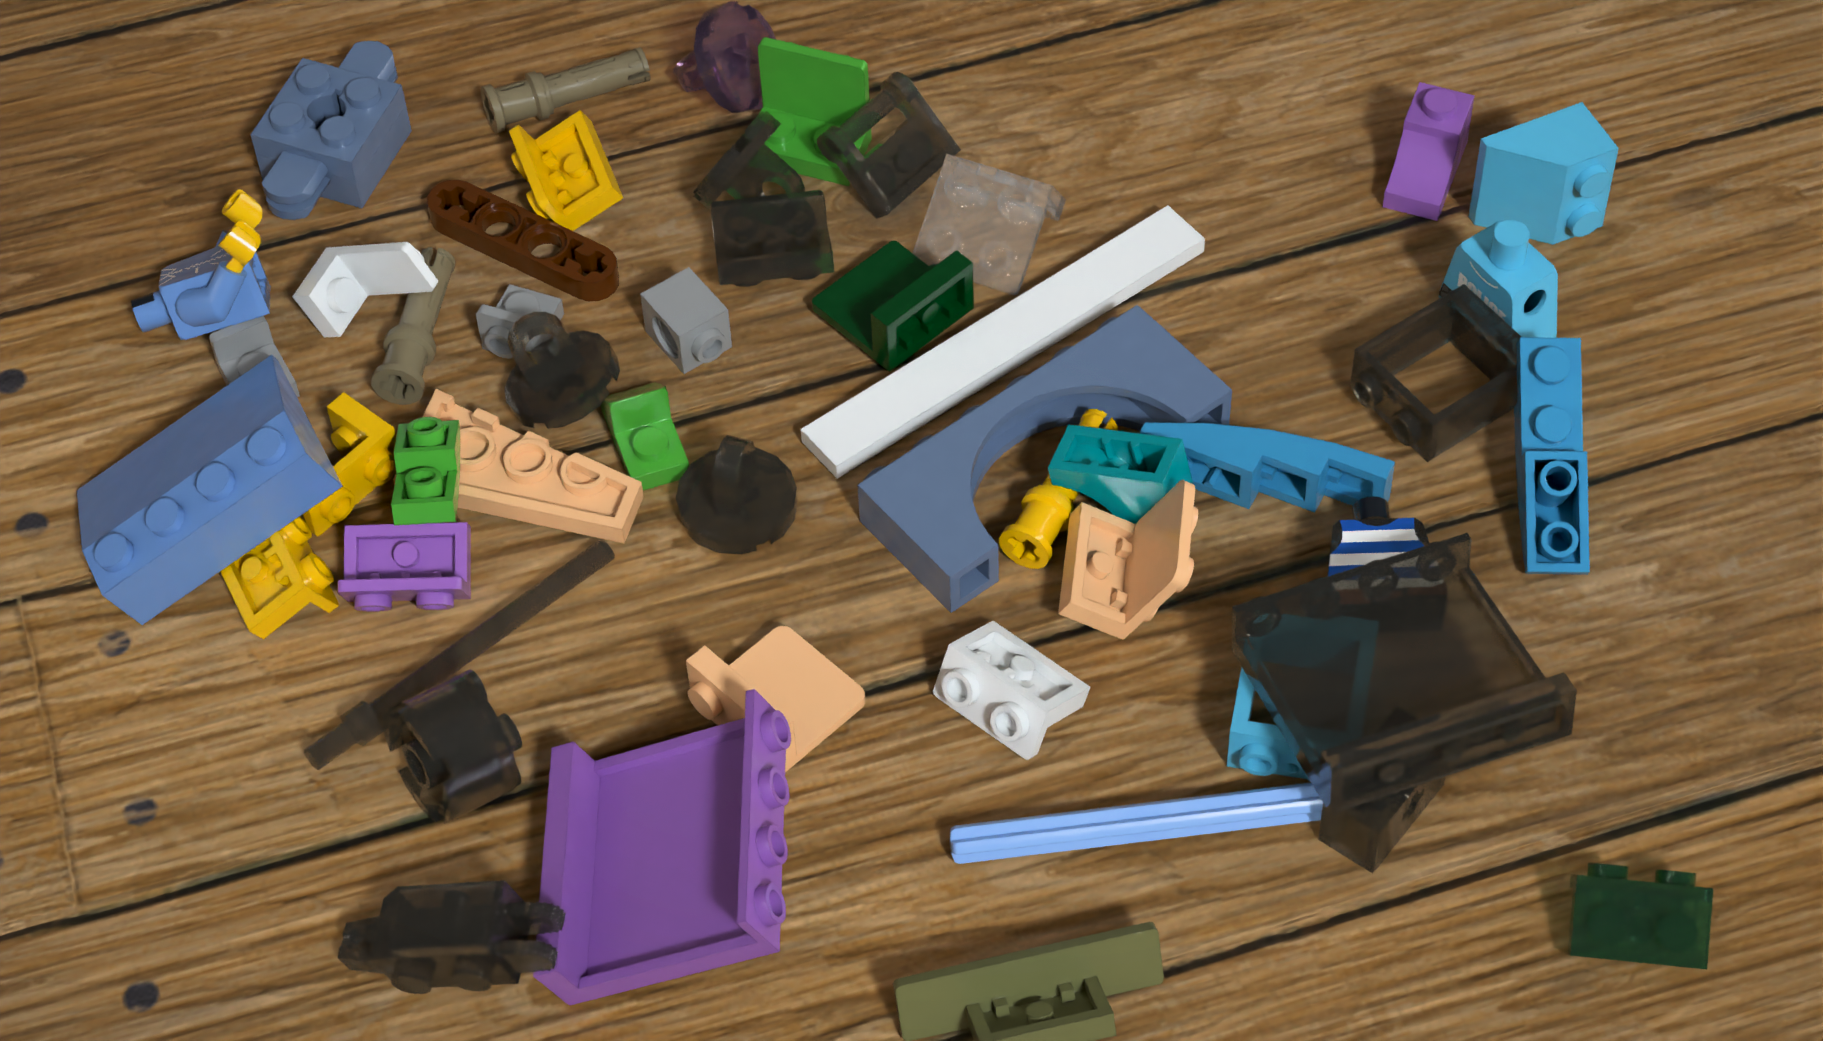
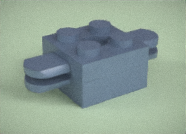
[250,41,412,220]

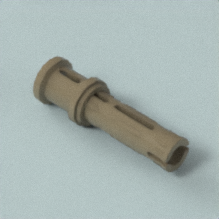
[480,47,651,134]
[371,247,456,405]

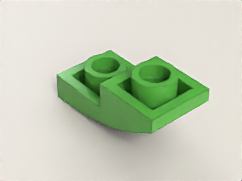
[391,417,460,526]

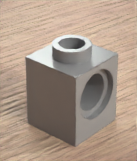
[640,267,732,374]

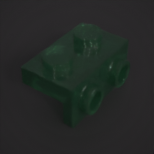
[1568,863,1714,970]

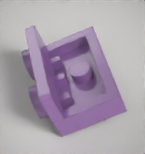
[338,522,471,612]

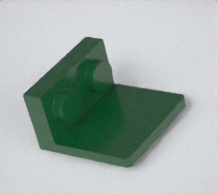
[812,241,974,372]

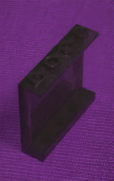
[1232,533,1577,814]

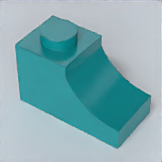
[1048,424,1193,524]

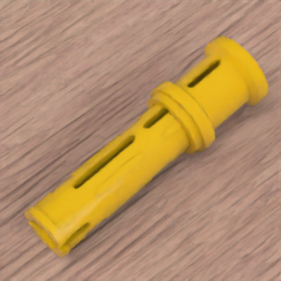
[999,409,1118,569]

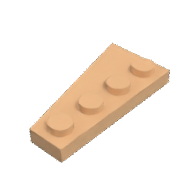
[393,389,644,544]

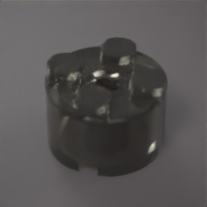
[383,669,522,824]

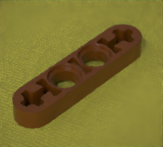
[427,180,619,302]

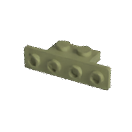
[893,922,1164,1041]

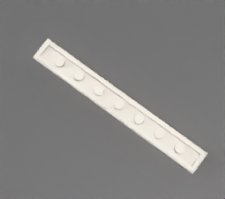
[801,205,1205,479]

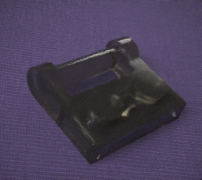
[817,72,961,219]

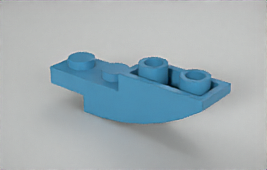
[1514,337,1590,575]

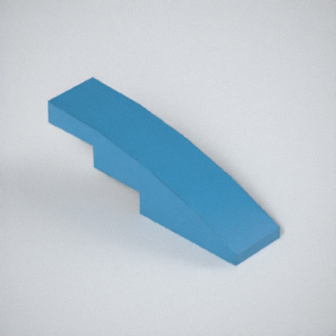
[1140,422,1395,513]

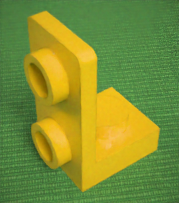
[303,392,396,537]

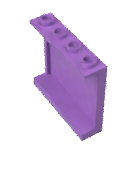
[533,689,791,1006]

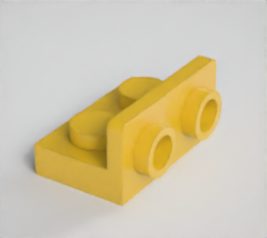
[220,516,339,640]

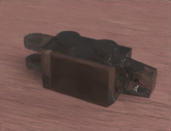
[338,880,566,994]

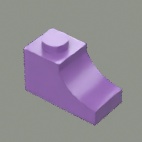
[1383,82,1475,221]

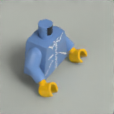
[131,189,271,340]

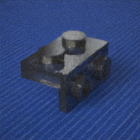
[710,190,834,287]

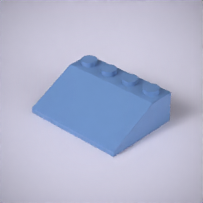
[77,355,343,625]

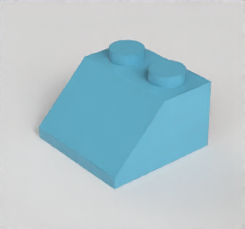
[1468,102,1619,245]

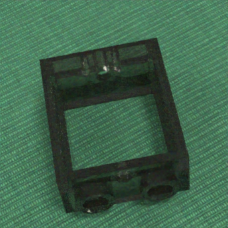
[1350,284,1521,462]

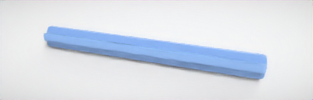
[949,781,1336,864]

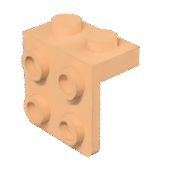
[1058,480,1198,640]
[686,626,865,772]

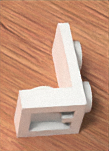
[292,242,438,338]

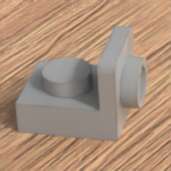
[476,284,564,364]
[209,316,300,398]

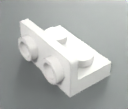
[933,621,1090,760]

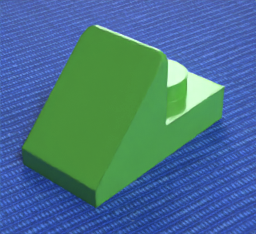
[599,382,691,491]

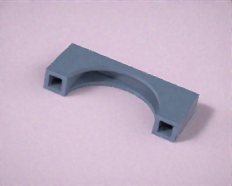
[857,305,1232,613]

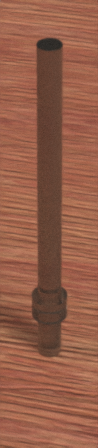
[304,539,615,770]

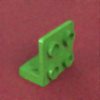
[743,37,872,186]

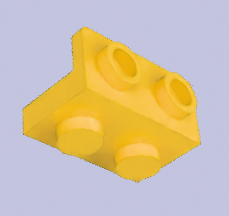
[509,110,623,231]

